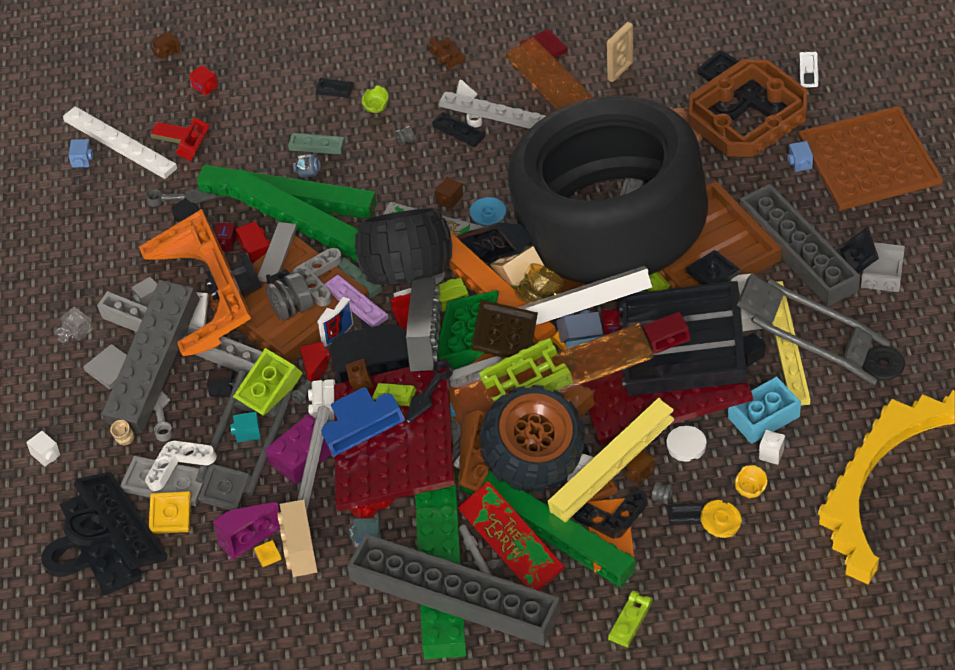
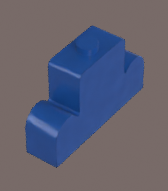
[321,387,405,456]

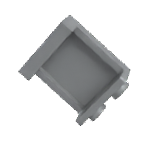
[861,242,905,292]

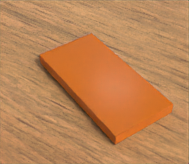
[587,498,635,573]

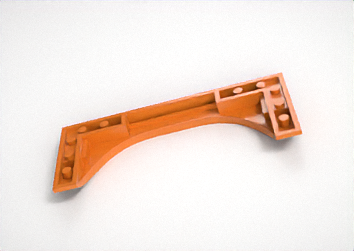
[139,209,251,356]

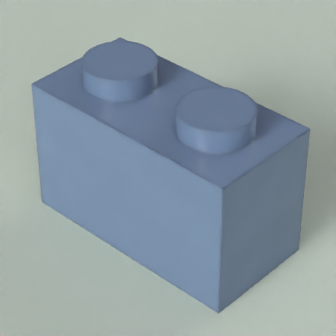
[556,310,603,343]

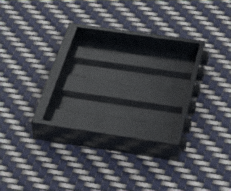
[619,281,748,396]

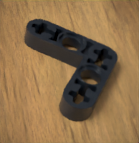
[573,490,647,539]

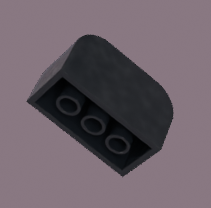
[330,324,410,384]

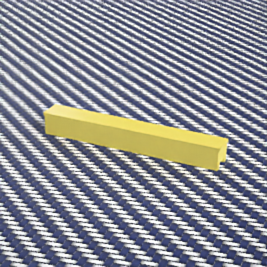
[548,398,674,522]

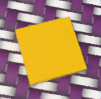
[149,491,192,534]

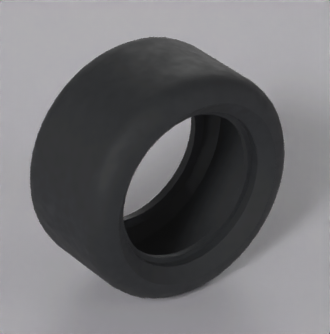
[508,96,708,284]

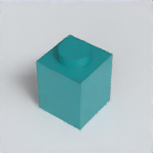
[230,412,261,443]

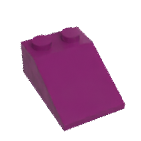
[213,502,280,560]

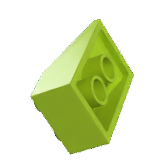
[233,348,303,416]

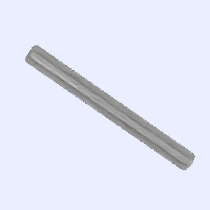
[297,406,330,512]

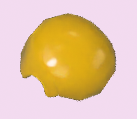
[735,465,768,498]

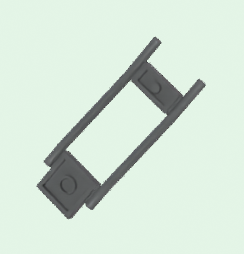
[737,274,891,385]
[196,370,294,510]

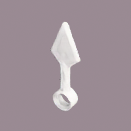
[456,80,482,128]

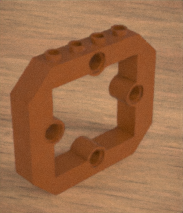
[688,59,807,157]

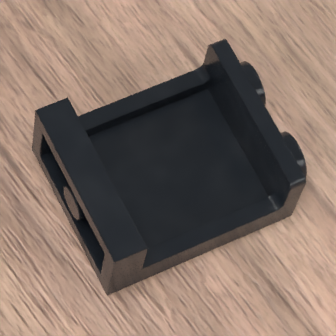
[205,252,262,301]

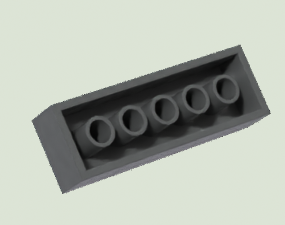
[406,277,442,372]

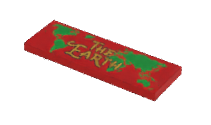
[458,481,565,591]

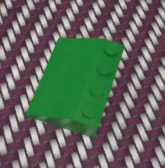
[438,290,499,370]

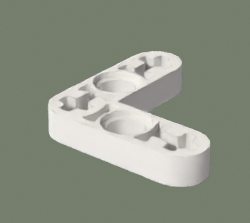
[145,441,217,491]

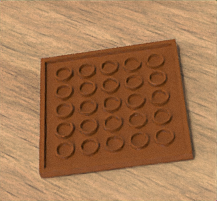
[798,106,943,211]

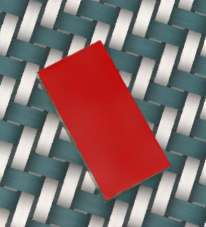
[151,122,188,144]

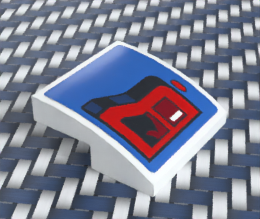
[318,297,353,347]

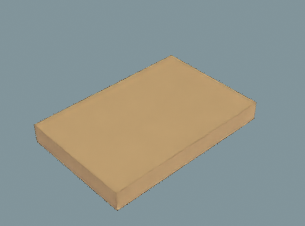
[607,22,633,82]

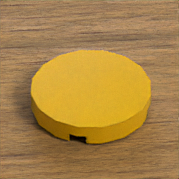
[701,500,742,538]

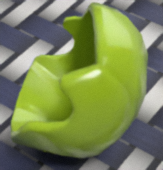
[362,85,389,113]

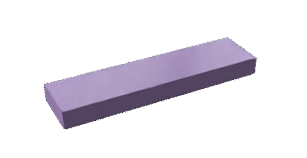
[324,275,388,327]

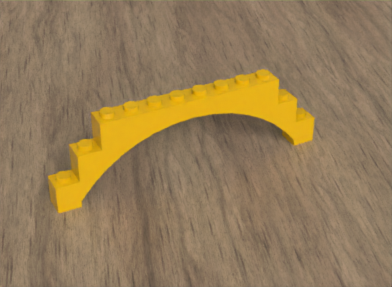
[818,390,955,585]

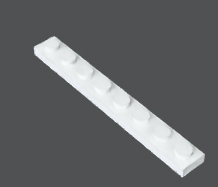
[63,106,177,179]

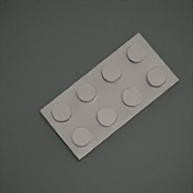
[120,456,204,506]

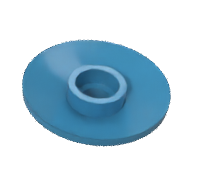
[470,197,506,226]

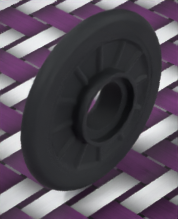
[862,346,905,380]

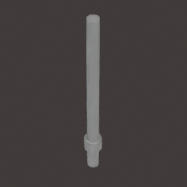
[459,525,492,575]

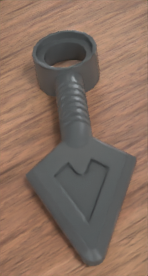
[146,188,217,207]

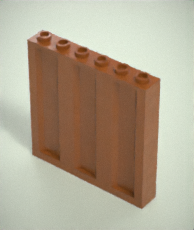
[658,181,782,289]
[209,235,370,363]

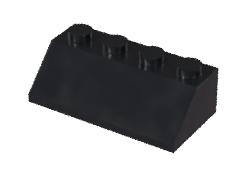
[457,222,532,263]

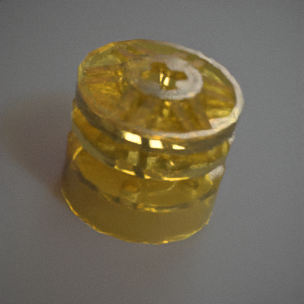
[515,263,565,304]

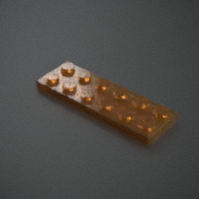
[506,37,594,110]

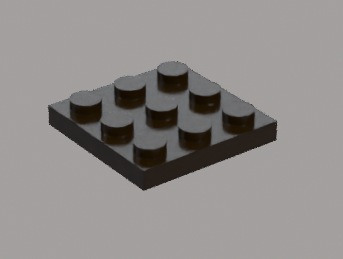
[471,300,538,358]

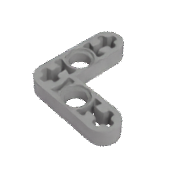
[293,248,342,307]

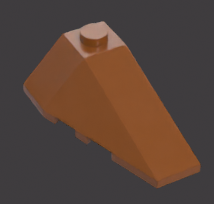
[459,410,490,492]

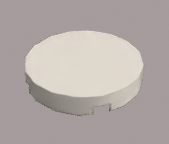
[666,426,706,462]

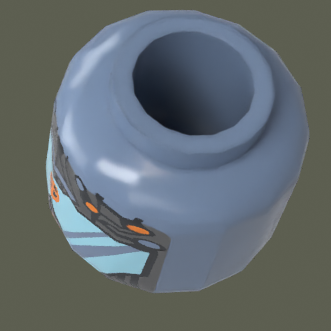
[293,154,321,179]

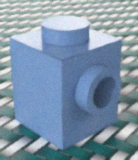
[69,139,93,167]
[787,141,813,172]

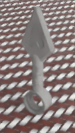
[153,390,173,442]

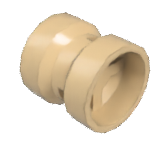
[110,420,134,446]

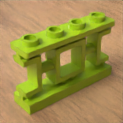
[479,338,573,402]

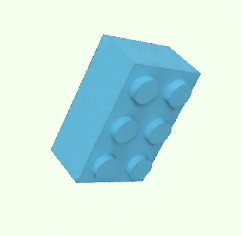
[728,377,801,444]

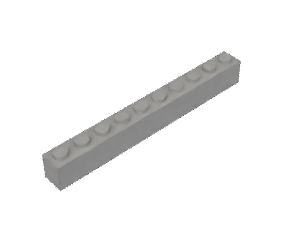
[97,291,262,375]

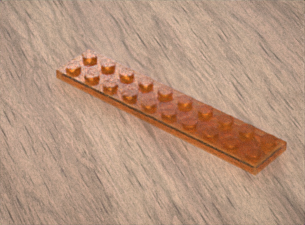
[454,323,654,417]

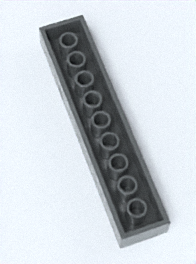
[347,534,560,646]

